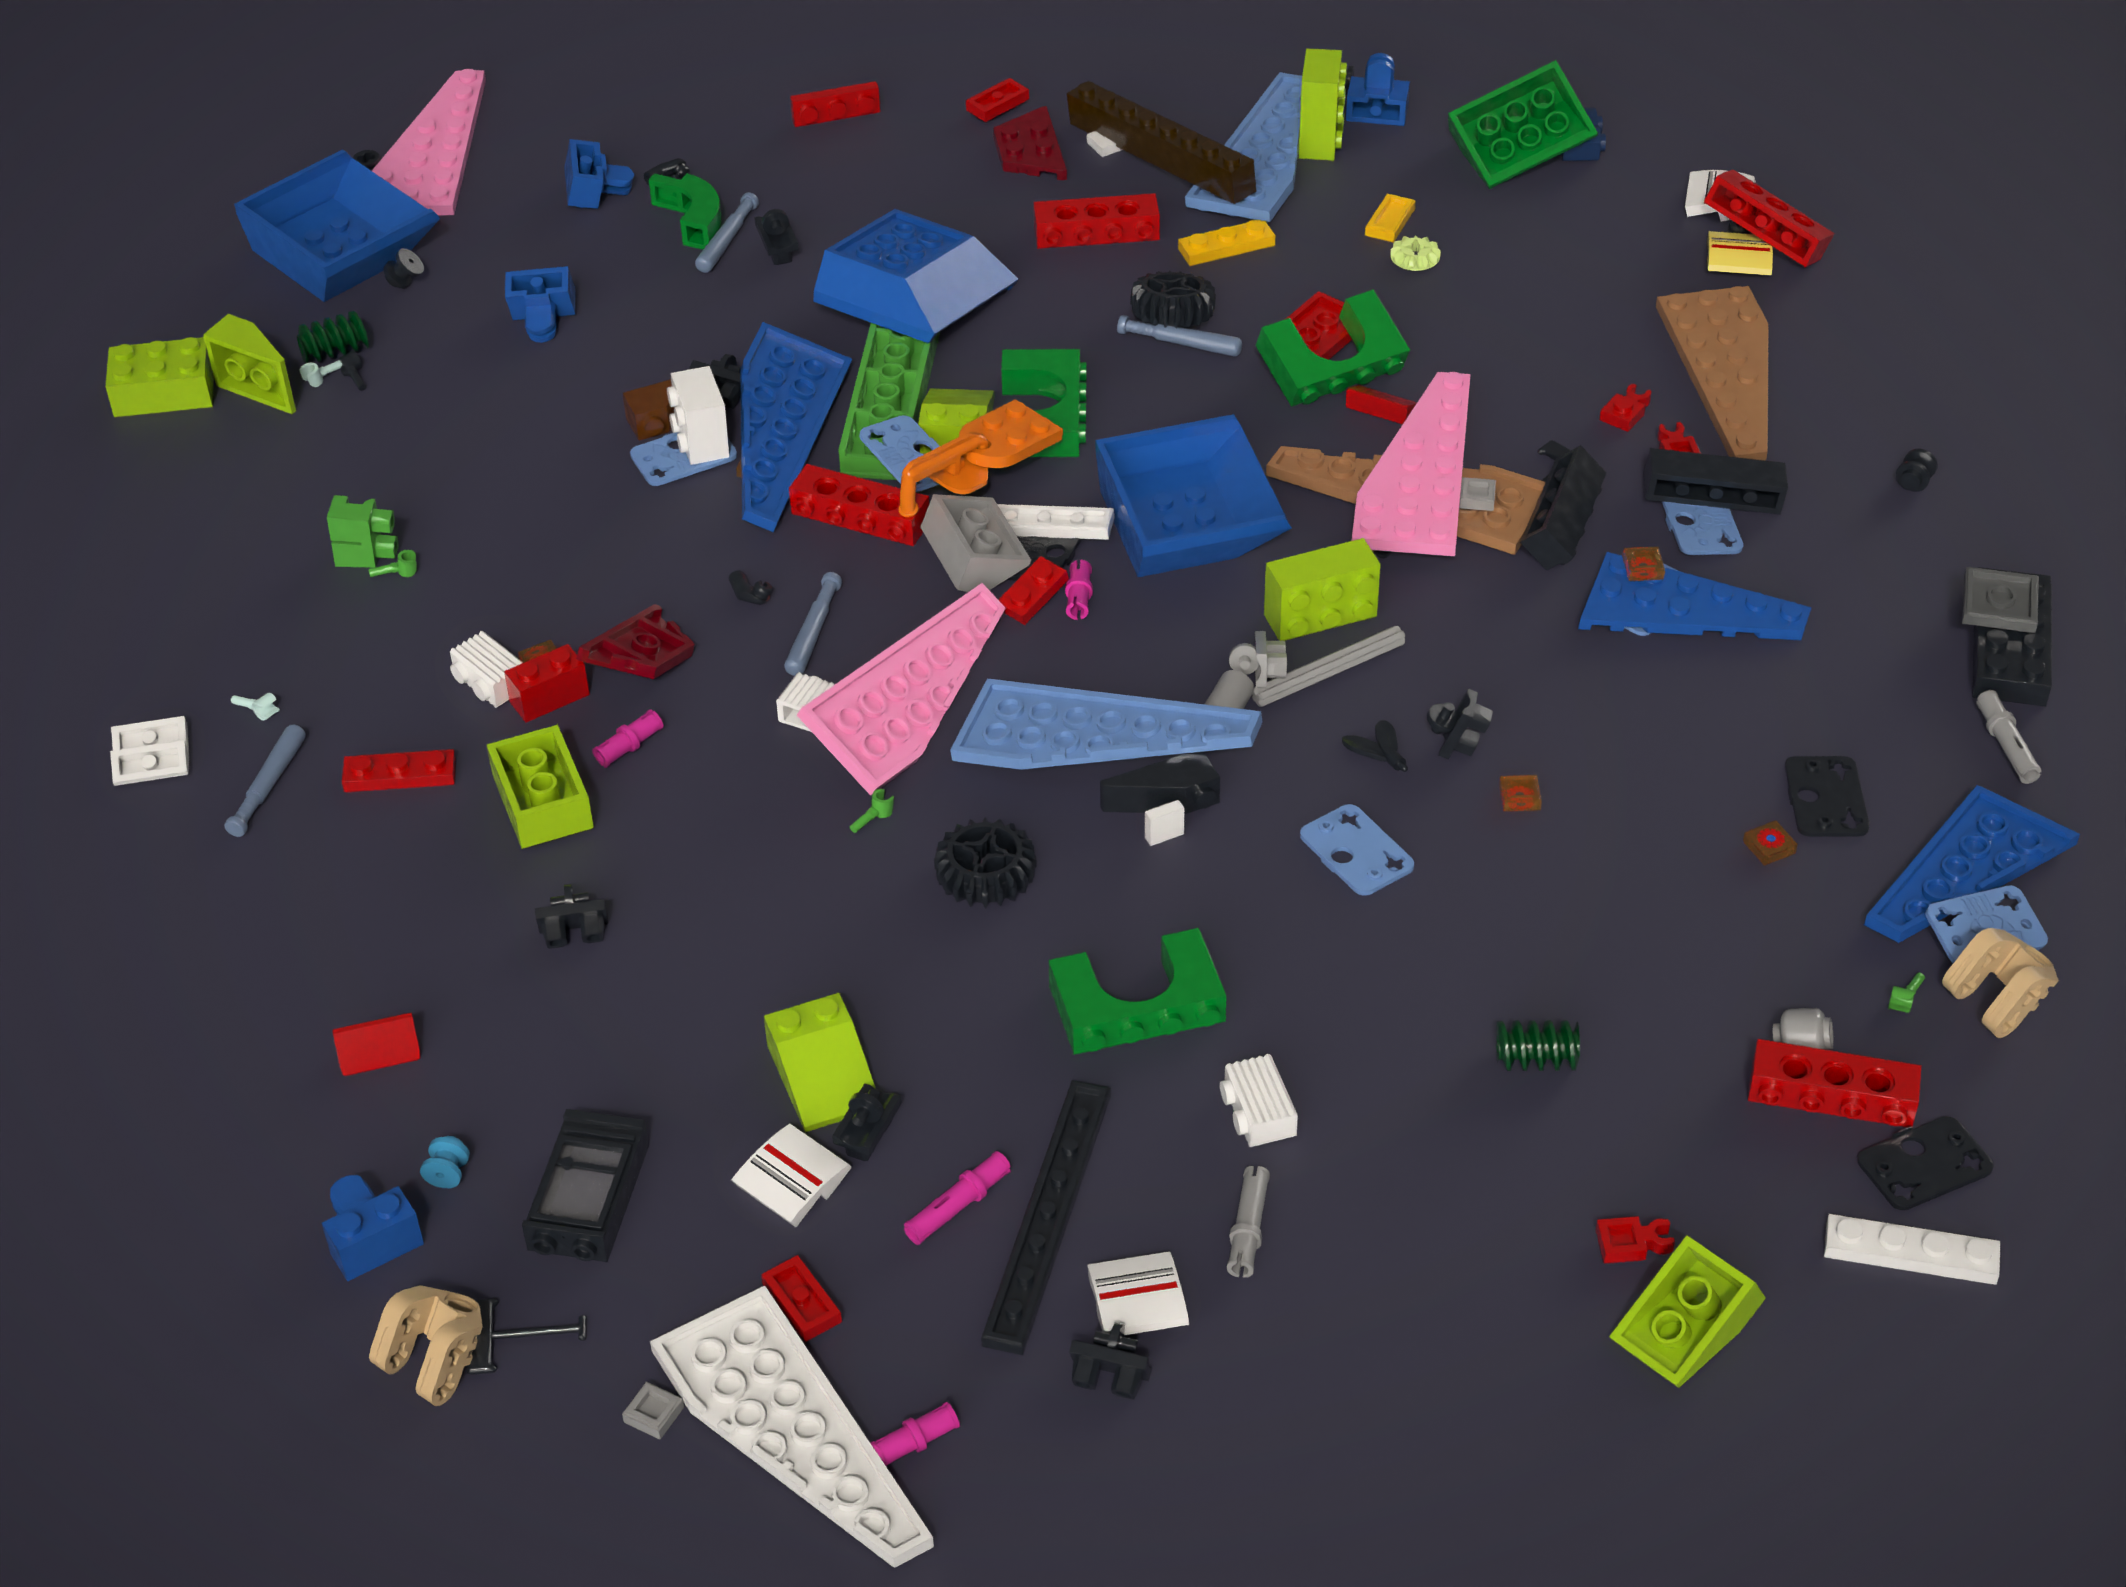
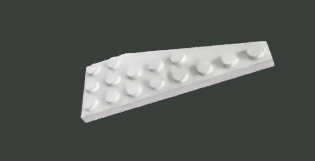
[650,1286,934,1568]

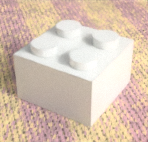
[667,366,729,465]

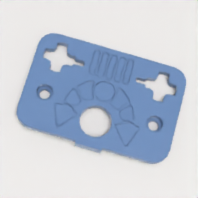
[859,415,940,492]
[630,433,737,486]
[1662,502,1743,555]
[1300,804,1414,896]
[1925,885,2048,963]

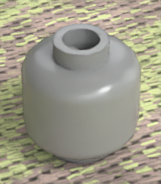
[1773,1008,1834,1050]

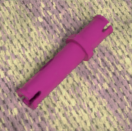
[904,1151,1011,1245]

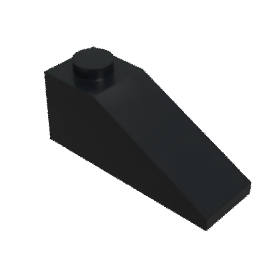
[1100,752,1220,814]

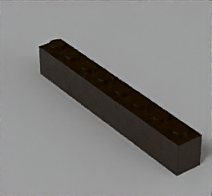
[1067,81,1256,204]

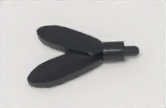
[1342,720,1408,772]

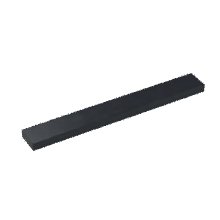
[981,1080,1111,1355]

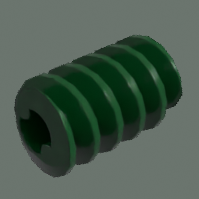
[297,311,369,364]
[1496,1020,1580,1071]

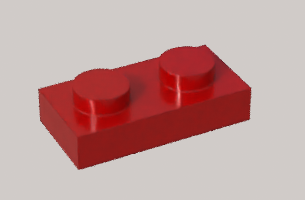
[966,78,1029,122]
[998,556,1069,625]
[761,1255,842,1342]

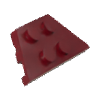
[993,106,1067,180]
[576,604,695,679]

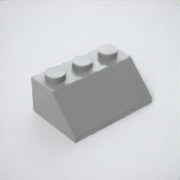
[921,494,1031,592]

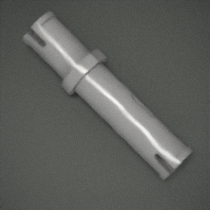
[1976,690,2042,784]
[1227,1166,1270,1278]

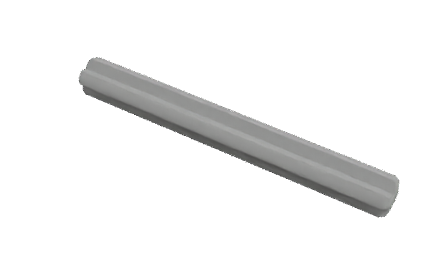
[1252,626,1405,707]

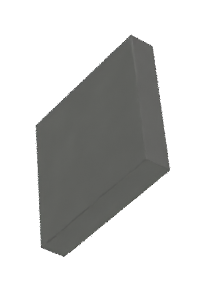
[1962,567,2039,633]

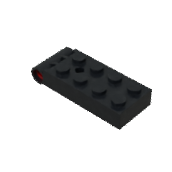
[1972,567,2052,707]

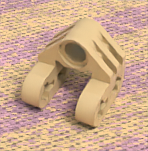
[1942,928,2059,1038]
[369,1285,483,1406]

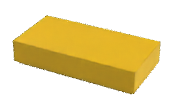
[1365,194,1416,243]

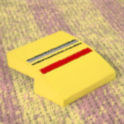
[1707,231,1773,275]

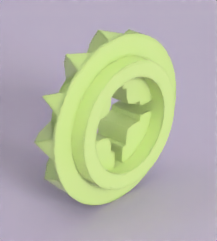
[1390,235,1441,271]

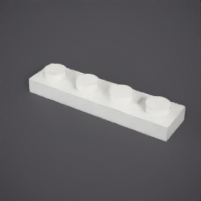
[1824,1214,2000,1285]

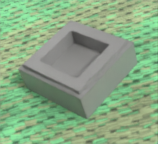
[1459,477,1496,511]
[622,1381,684,1440]

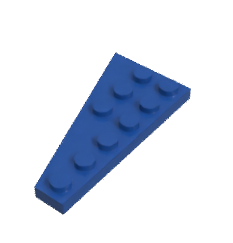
[1578,552,1812,640]
[1864,785,2080,943]

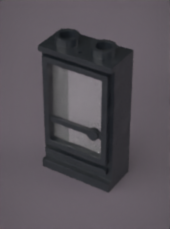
[522,1109,649,1262]

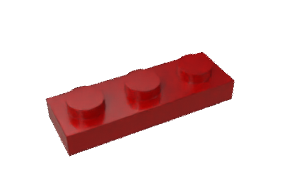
[790,81,880,127]
[342,749,456,792]

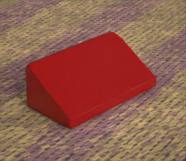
[1346,385,1417,424]
[332,1012,421,1076]

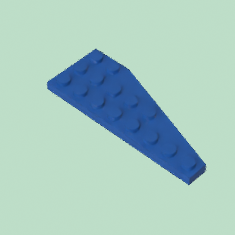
[740,322,852,532]

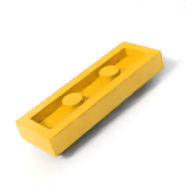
[1178,220,1276,266]

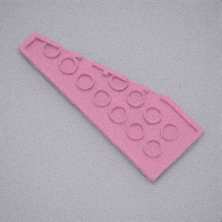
[372,69,486,216]
[1352,372,1471,556]
[797,583,1006,796]

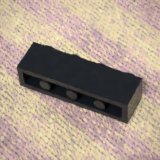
[1520,445,1606,570]
[1644,448,1788,515]

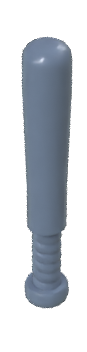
[695,192,759,273]
[1117,315,1242,357]
[784,572,842,676]
[224,724,306,837]

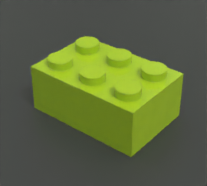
[1299,48,1347,161]
[105,337,214,417]
[1264,538,1380,641]
[487,725,594,849]

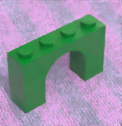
[1255,289,1410,407]
[1001,349,1087,457]
[1048,928,1226,1055]

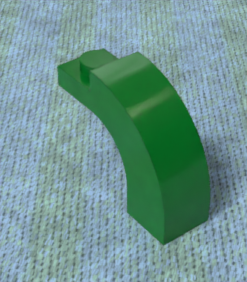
[649,173,722,250]

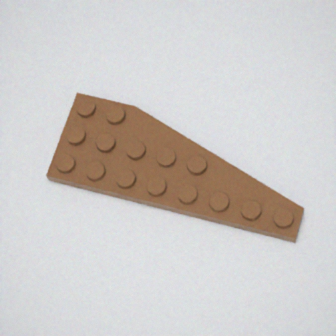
[1656,286,1768,461]
[1266,446,1546,555]

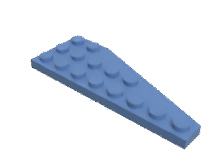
[1185,72,1302,222]
[950,678,1262,770]

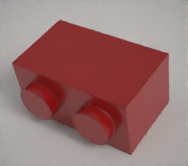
[504,644,590,723]

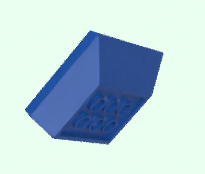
[234,149,441,302]
[813,209,1018,343]
[1095,414,1292,577]

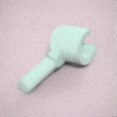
[299,360,343,387]
[231,692,280,720]

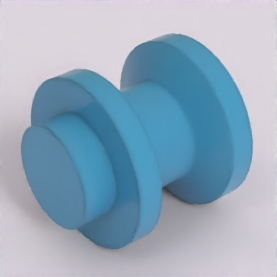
[420,1136,470,1189]

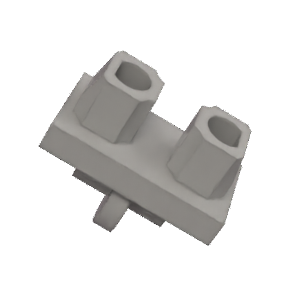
[1229,631,1287,688]

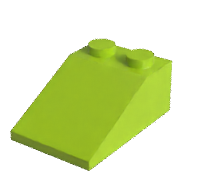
[203,314,296,414]
[918,388,995,454]
[764,993,876,1132]
[1609,1235,1766,1388]

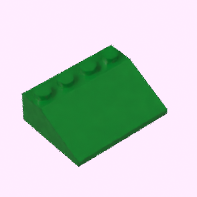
[1448,60,1598,189]

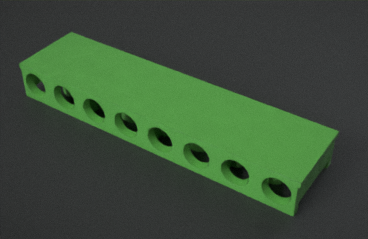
[839,323,940,480]

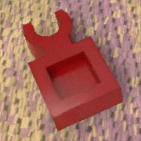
[1599,383,1652,432]
[1658,422,1701,453]
[1595,1216,1675,1264]

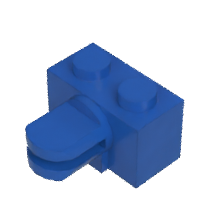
[1346,53,1410,126]
[564,139,634,209]
[505,266,576,343]
[321,1175,424,1282]

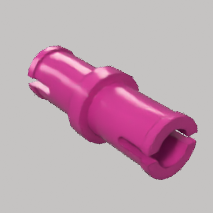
[1065,560,1093,620]
[592,709,664,768]
[870,1402,960,1467]

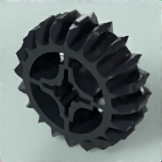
[1130,270,1216,329]
[934,817,1037,909]

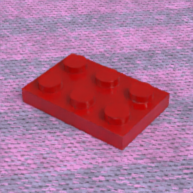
[1284,291,1352,360]

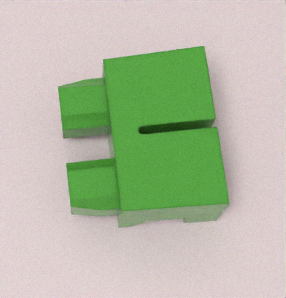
[327,495,399,568]

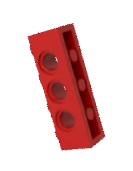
[1704,169,1835,267]
[1033,193,1160,249]
[789,464,929,547]
[1748,1039,1922,1127]

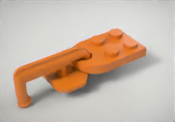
[898,399,1063,517]

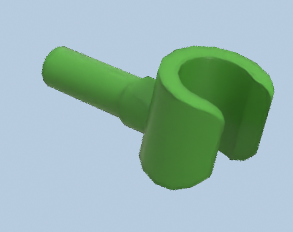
[369,550,417,577]
[850,789,894,833]
[1888,973,1925,1013]

